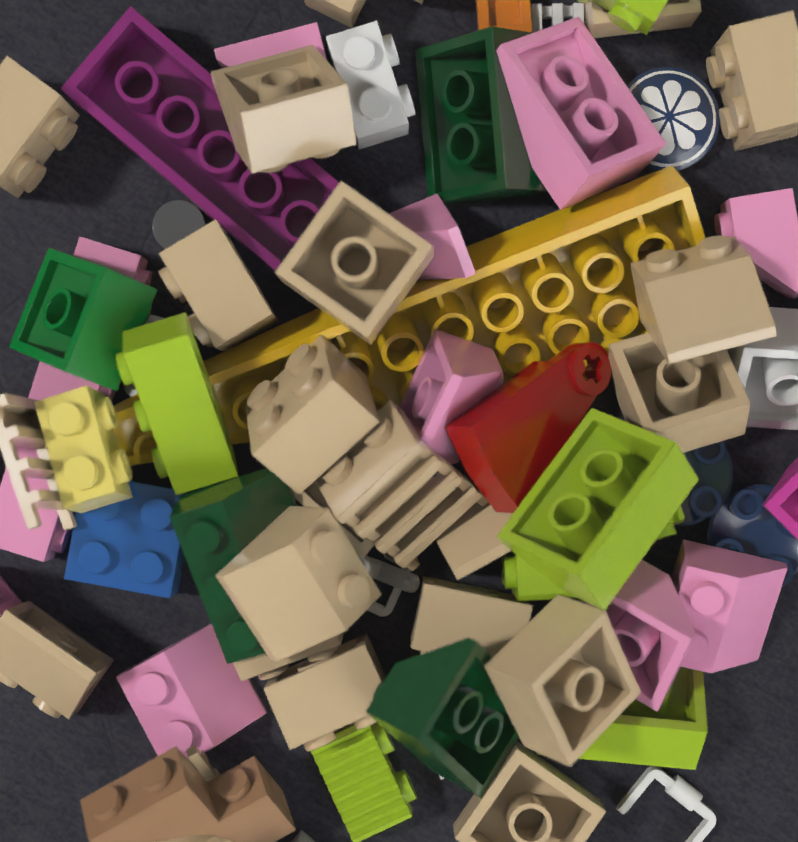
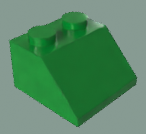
[9,248,157,391]

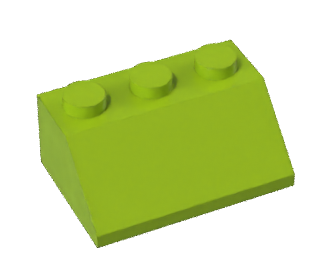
[496,408,699,611]
[536,666,707,770]

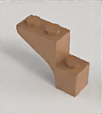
[80,746,296,842]

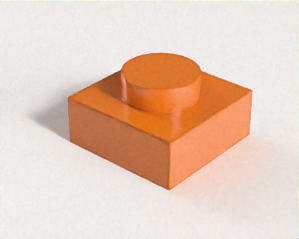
[476,0,532,33]

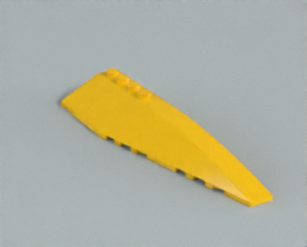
[113,165,705,466]

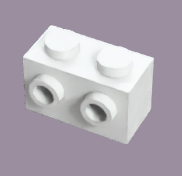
[326,21,416,149]

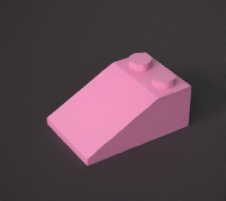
[496,17,666,210]

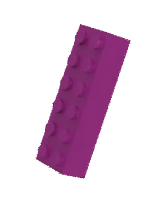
[60,6,339,303]

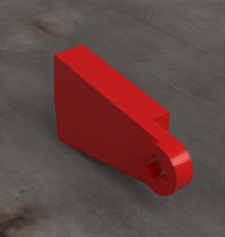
[445,342,611,513]

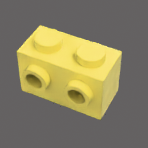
[34,385,132,513]

